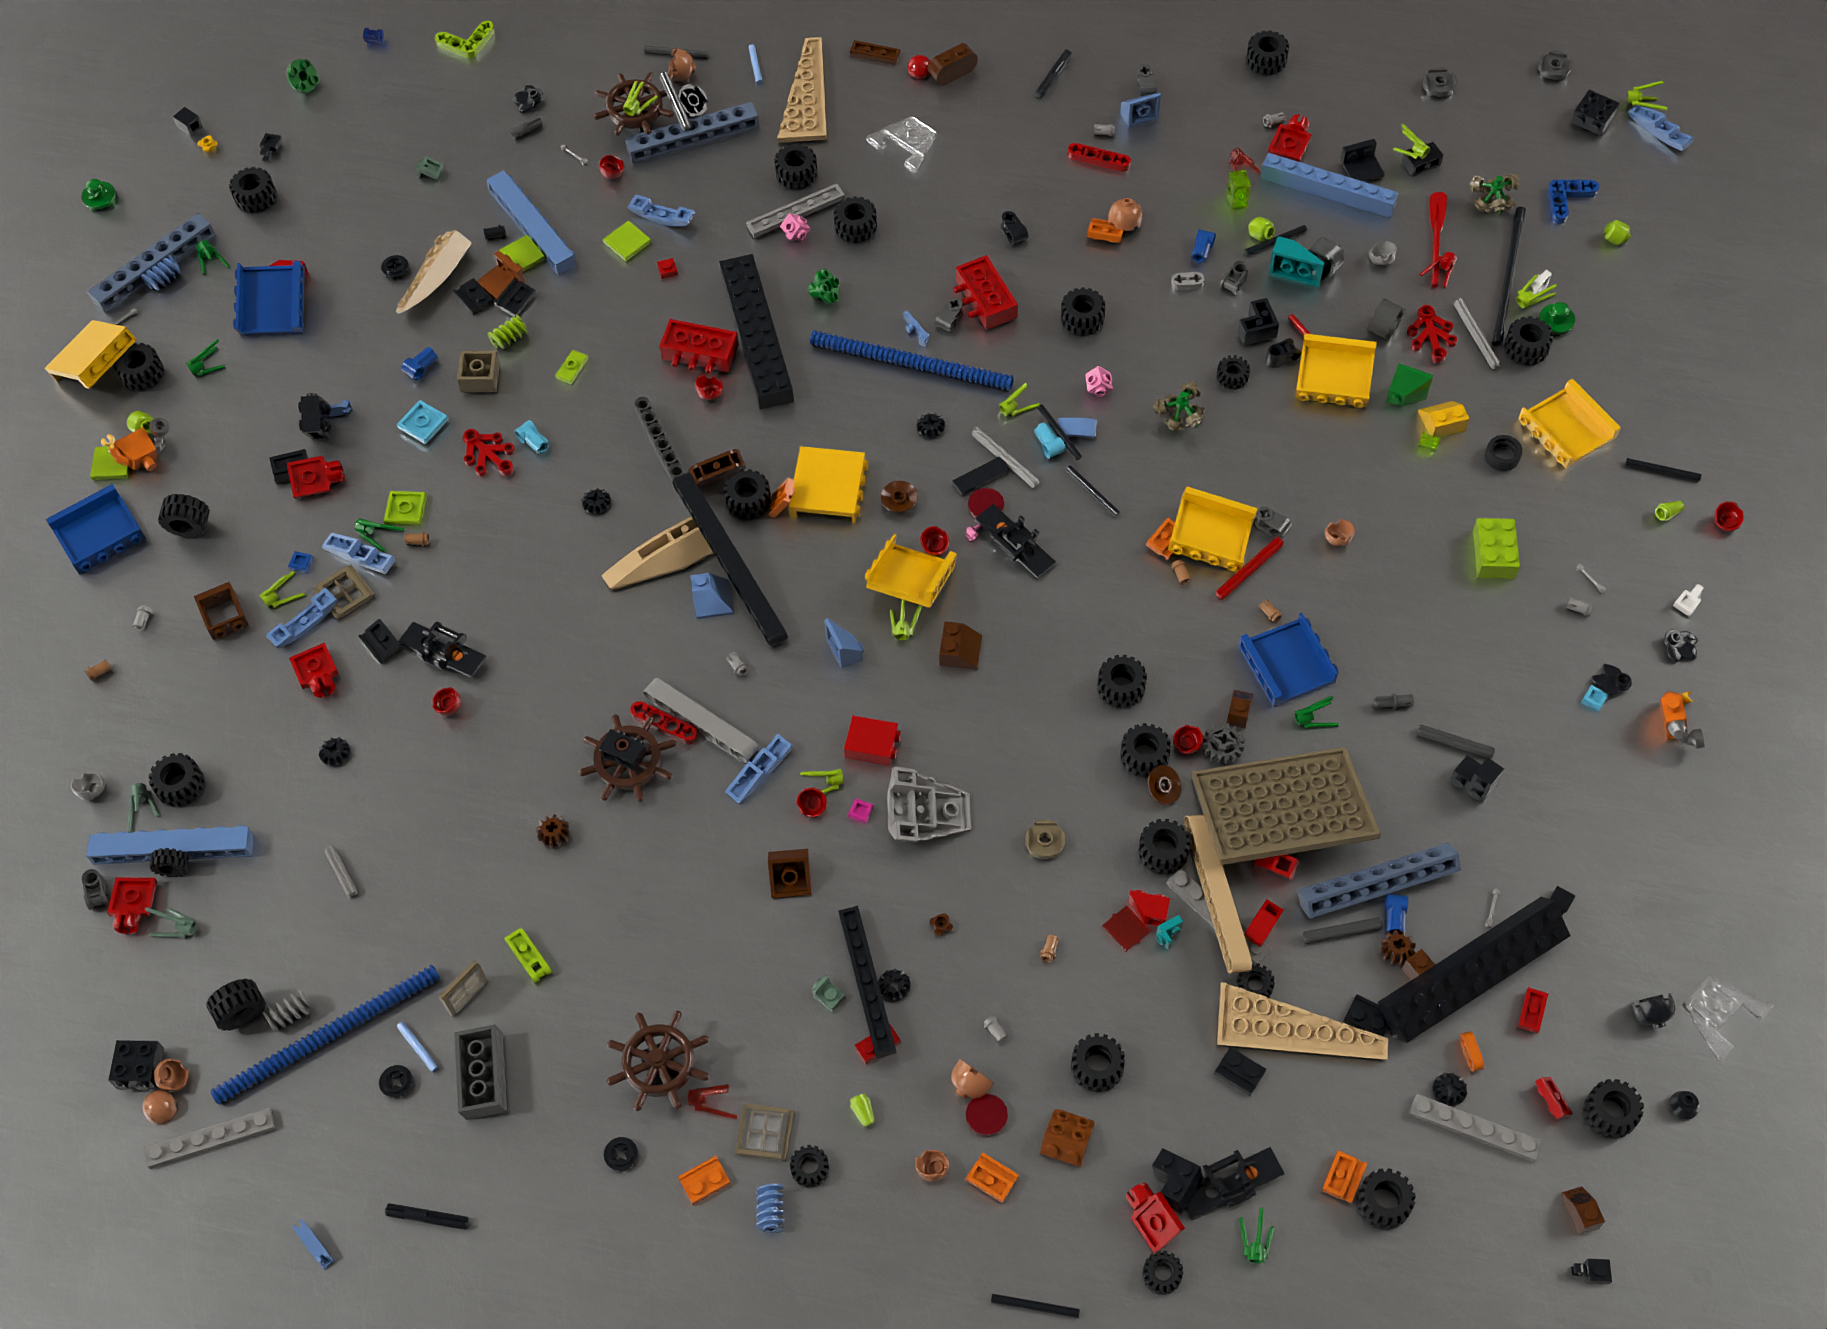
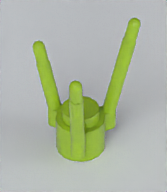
[623,81,658,116]
[1627,81,1667,110]
[1393,124,1430,159]
[1516,274,1557,309]
[999,383,1040,417]
[259,571,305,608]
[890,599,922,640]
[800,769,843,794]

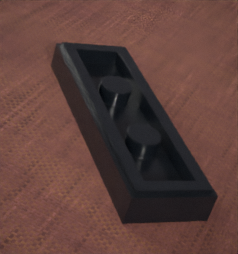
[952,457,1009,497]

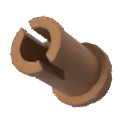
[404,532,430,546]
[1172,560,1191,585]
[1259,599,1282,623]
[85,659,112,681]
[1040,935,1059,962]

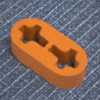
[1459,1031,1484,1072]

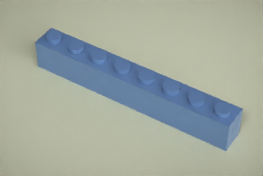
[1260,153,1399,218]
[486,170,576,276]
[86,825,254,865]

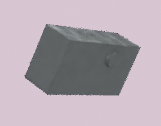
[454,1024,507,1120]

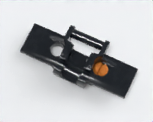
[975,504,1056,579]
[399,621,487,678]
[1186,1147,1285,1219]

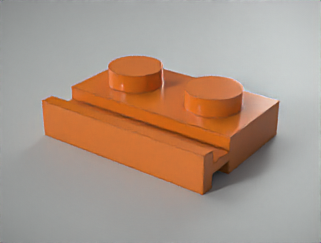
[1087,218,1124,243]
[768,478,795,518]
[1146,518,1175,561]
[1321,1150,1367,1204]
[966,1152,1019,1203]
[678,1156,731,1205]

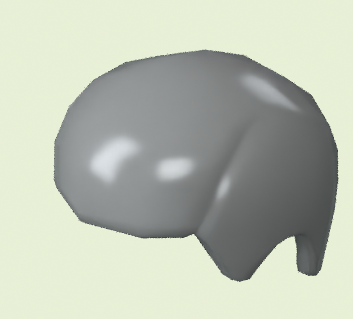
[1369,241,1397,266]
[70,772,105,800]

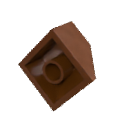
[939,621,982,670]
[768,849,812,898]

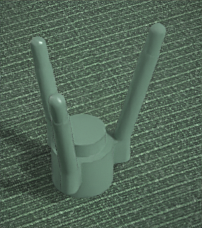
[127,783,160,833]
[145,907,197,939]

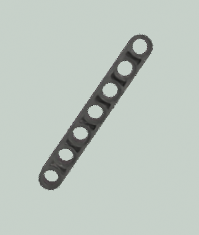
[634,396,687,499]

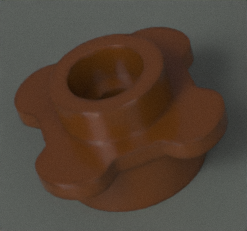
[930,913,953,936]

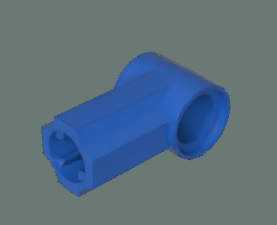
[1191,229,1216,264]
[401,347,438,380]
[1385,894,1408,934]

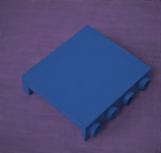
[233,261,305,335]
[46,484,146,575]
[1238,612,1339,707]

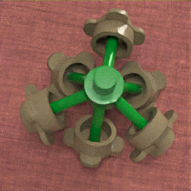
[1470,173,1520,213]
[1154,381,1205,431]

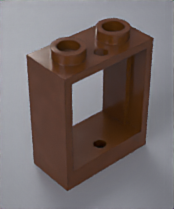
[194,582,249,640]

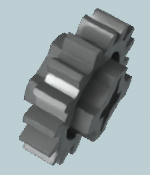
[1202,723,1245,765]

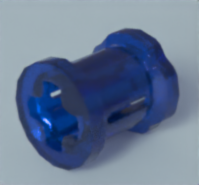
[363,27,384,44]

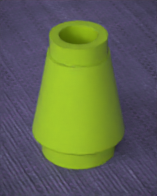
[1655,500,1685,521]
[850,1093,875,1127]

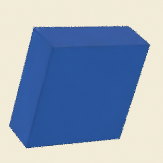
[288,551,313,573]

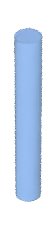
[749,44,763,85]
[397,1022,439,1073]

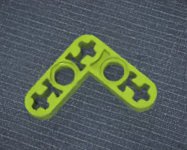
[435,21,495,58]

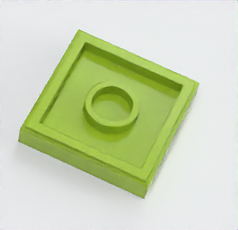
[603,220,652,262]
[498,235,546,272]
[90,446,130,480]
[383,491,427,526]

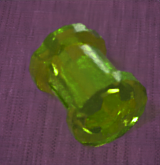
[1418,431,1441,452]

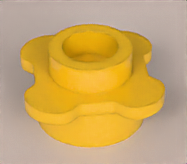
[197,136,218,153]

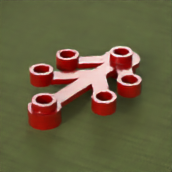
[1407,305,1458,363]
[462,429,515,477]

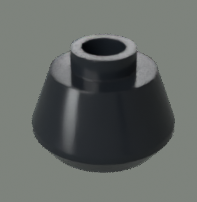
[1670,1091,1700,1119]

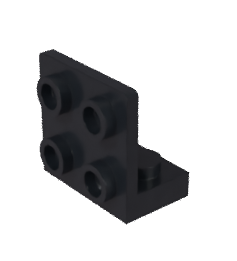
[1340,139,1385,182]

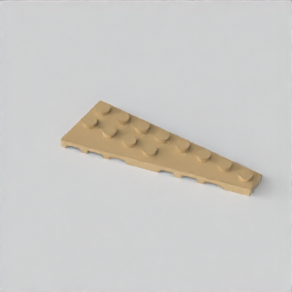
[777,37,827,143]
[1217,982,1388,1060]

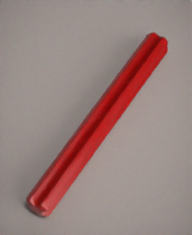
[1215,537,1284,600]

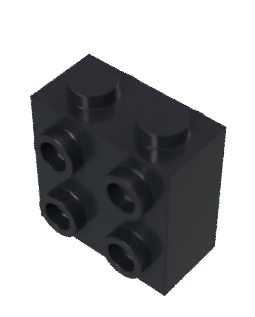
[1571,89,1620,136]
[298,393,332,439]
[108,1040,164,1091]

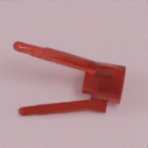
[1229,148,1261,188]
[688,1084,737,1119]

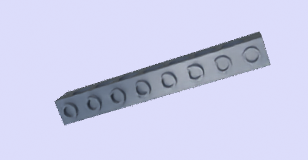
[625,102,759,163]
[87,213,215,313]
[1298,842,1461,918]

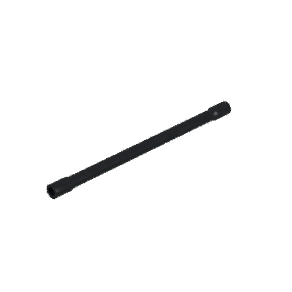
[1492,206,1526,347]

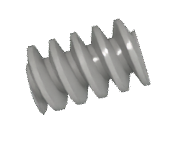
[263,989,311,1032]

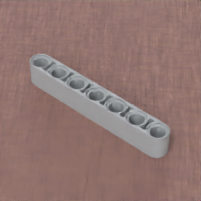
[643,678,759,763]

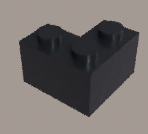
[1238,298,1279,346]
[1450,755,1504,802]
[1152,1148,1203,1213]

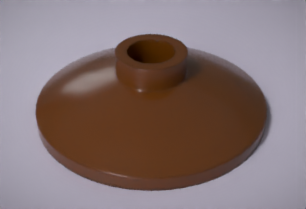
[881,481,917,513]
[1148,765,1181,805]

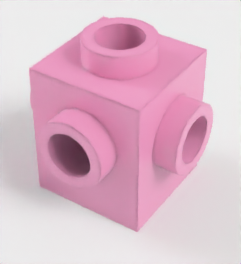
[780,213,811,242]
[1085,366,1113,398]

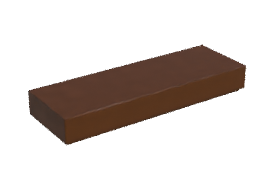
[850,40,901,65]

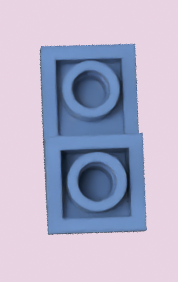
[1058,418,1097,439]

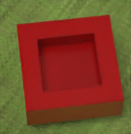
[657,258,678,279]

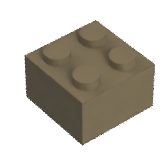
[457,351,500,392]

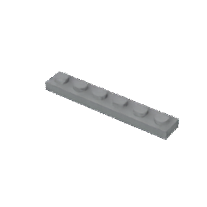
[746,184,845,238]
[1166,869,1271,966]
[1409,1094,1542,1162]
[144,1108,276,1169]

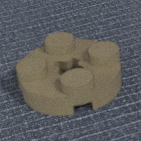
[1025,820,1065,859]

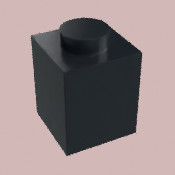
[173,107,203,137]

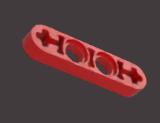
[1067,143,1131,172]
[630,701,698,745]

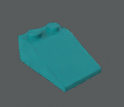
[1268,236,1324,288]

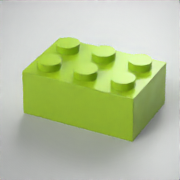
[1473,518,1520,579]

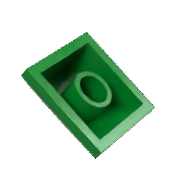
[1386,363,1433,407]

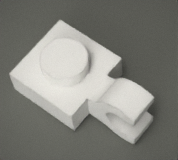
[1526,270,1552,295]
[1673,584,1704,617]

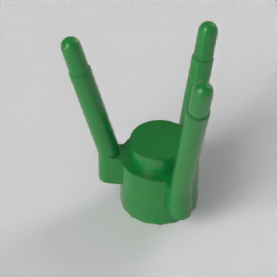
[196,240,230,275]
[186,339,225,376]
[354,518,404,552]
[1295,696,1339,729]
[1239,1207,1275,1263]

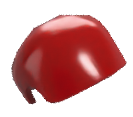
[907,55,931,79]
[599,155,625,179]
[695,375,723,400]
[1714,501,1744,532]
[920,526,950,556]
[432,687,462,716]
[1173,725,1203,755]
[796,787,827,818]

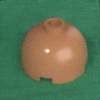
[669,48,696,82]
[1108,198,1143,231]
[951,1059,994,1099]

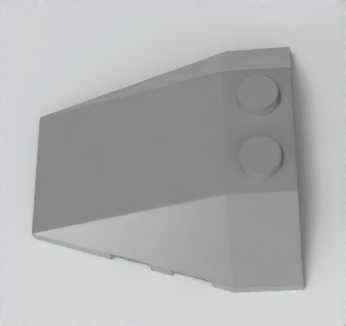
[887,767,971,842]

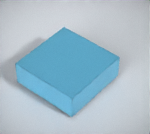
[1581,685,1609,711]

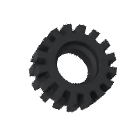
[1217,355,1250,390]
[150,848,189,877]
[1236,963,1275,998]
[790,1145,829,1188]
[1142,1250,1184,1295]

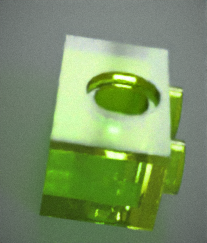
[1226,169,1251,210]

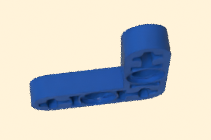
[1548,180,1599,224]

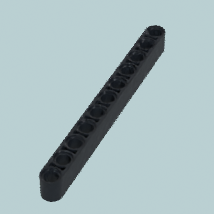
[672,472,788,647]

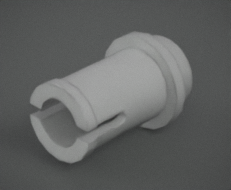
[1263,112,1286,128]
[1094,123,1115,137]
[1567,597,1593,616]
[132,605,152,631]
[726,652,748,676]
[983,1015,1008,1043]

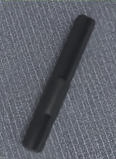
[1035,49,1072,98]
[385,1203,470,1230]

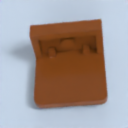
[478,251,525,299]
[1040,1109,1095,1167]

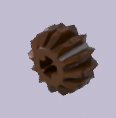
[536,814,571,849]
[1380,930,1416,966]

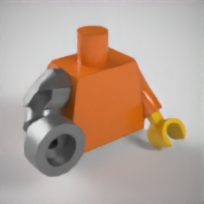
[101,418,169,471]
[1660,691,1705,749]

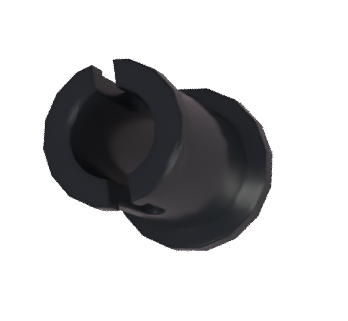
[483,224,506,239]

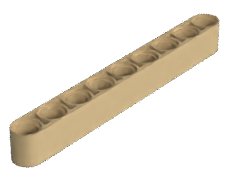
[1184,814,1252,973]

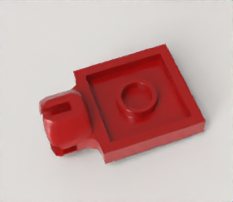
[1267,114,1312,162]
[287,456,345,499]
[289,642,339,698]
[107,877,158,935]
[1125,1182,1185,1254]

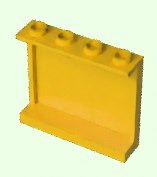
[45,320,137,389]
[1295,334,1377,408]
[1518,378,1621,468]
[789,446,868,523]
[1168,486,1257,572]
[865,534,957,608]

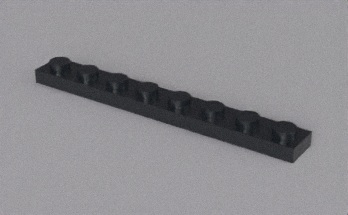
[838,906,897,1059]

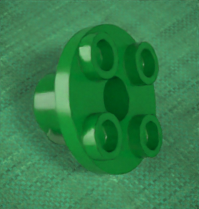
[286,59,319,93]
[81,179,116,211]
[808,268,840,304]
[1539,302,1575,335]

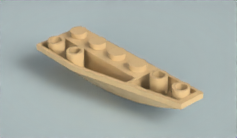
[396,229,471,314]
[601,517,714,590]

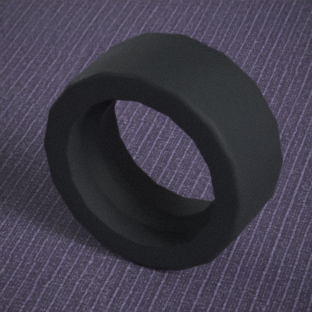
[1485,435,1523,471]

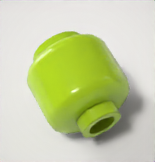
[1248,217,1275,242]
[1603,220,1631,246]
[127,411,153,435]

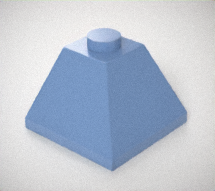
[1120,93,1161,128]
[690,573,734,619]
[824,618,864,669]

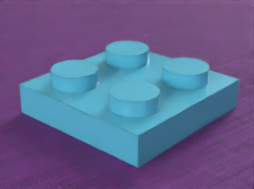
[397,400,449,444]

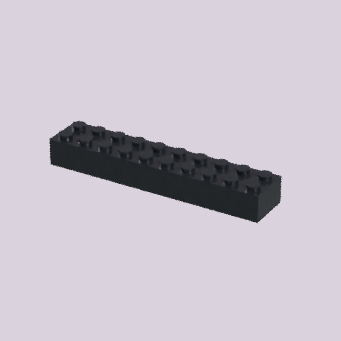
[719,254,794,410]
[1378,897,1571,1043]

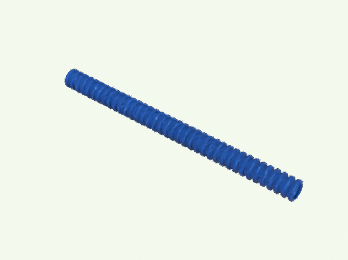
[810,330,1014,391]
[210,965,440,1105]

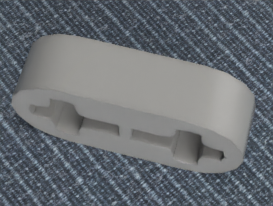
[1171,272,1205,291]

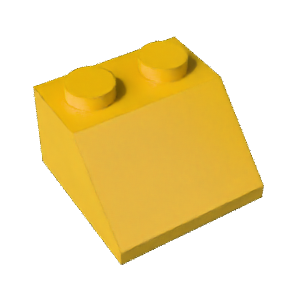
[1418,401,1470,440]

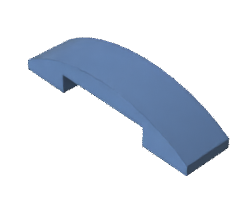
[628,194,695,226]
[266,588,337,648]

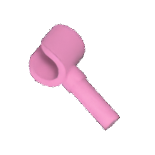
[966,524,982,541]

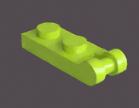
[504,927,552,984]

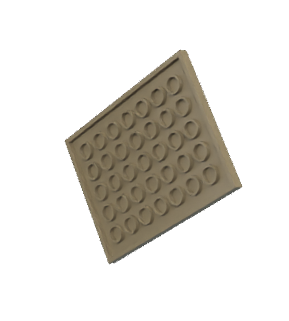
[1191,747,1381,865]

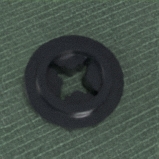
[381,255,409,279]
[917,412,945,438]
[581,487,611,514]
[318,737,350,766]
[878,968,911,1001]
[379,1065,413,1099]
[1433,1072,1468,1106]
[604,1137,638,1171]

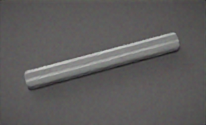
[1454,298,1501,369]
[972,427,1039,488]

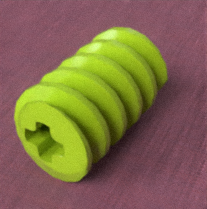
[488,314,528,350]

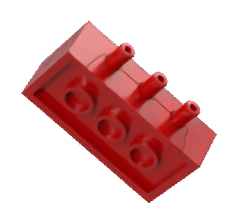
[953,255,1018,330]
[659,319,739,374]

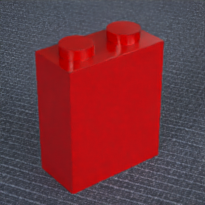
[844,715,901,766]

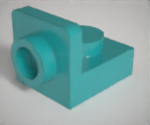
[1156,915,1183,949]

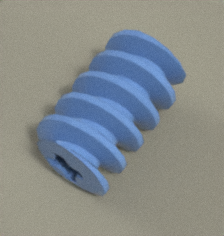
[141,256,182,291]
[756,1184,784,1233]

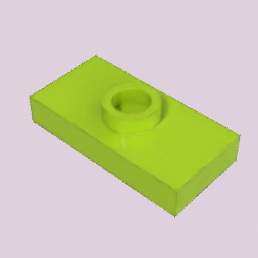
[555,350,589,385]

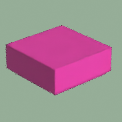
[848,798,874,824]

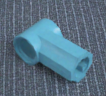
[514,420,550,454]
[1034,422,1066,459]

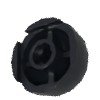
[677,84,708,119]
[1630,993,1676,1029]

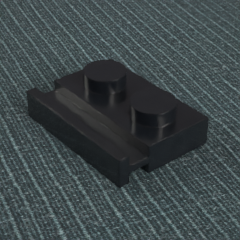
[494,277,536,318]
[453,278,494,316]
[269,449,308,484]
[358,618,402,664]
[1343,994,1388,1037]
[1214,1047,1267,1096]

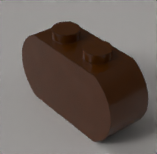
[928,43,978,86]
[688,449,746,488]

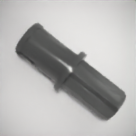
[510,116,543,139]
[1373,693,1414,709]

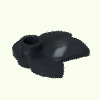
[512,85,543,112]
[1664,629,1698,663]
[1592,664,1632,695]

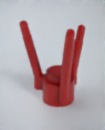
[1419,252,1457,288]

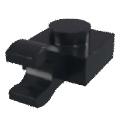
[260,133,283,162]
[1570,1259,1612,1284]

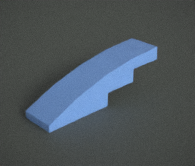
[1628,106,1693,151]
[321,532,396,574]
[725,733,794,804]

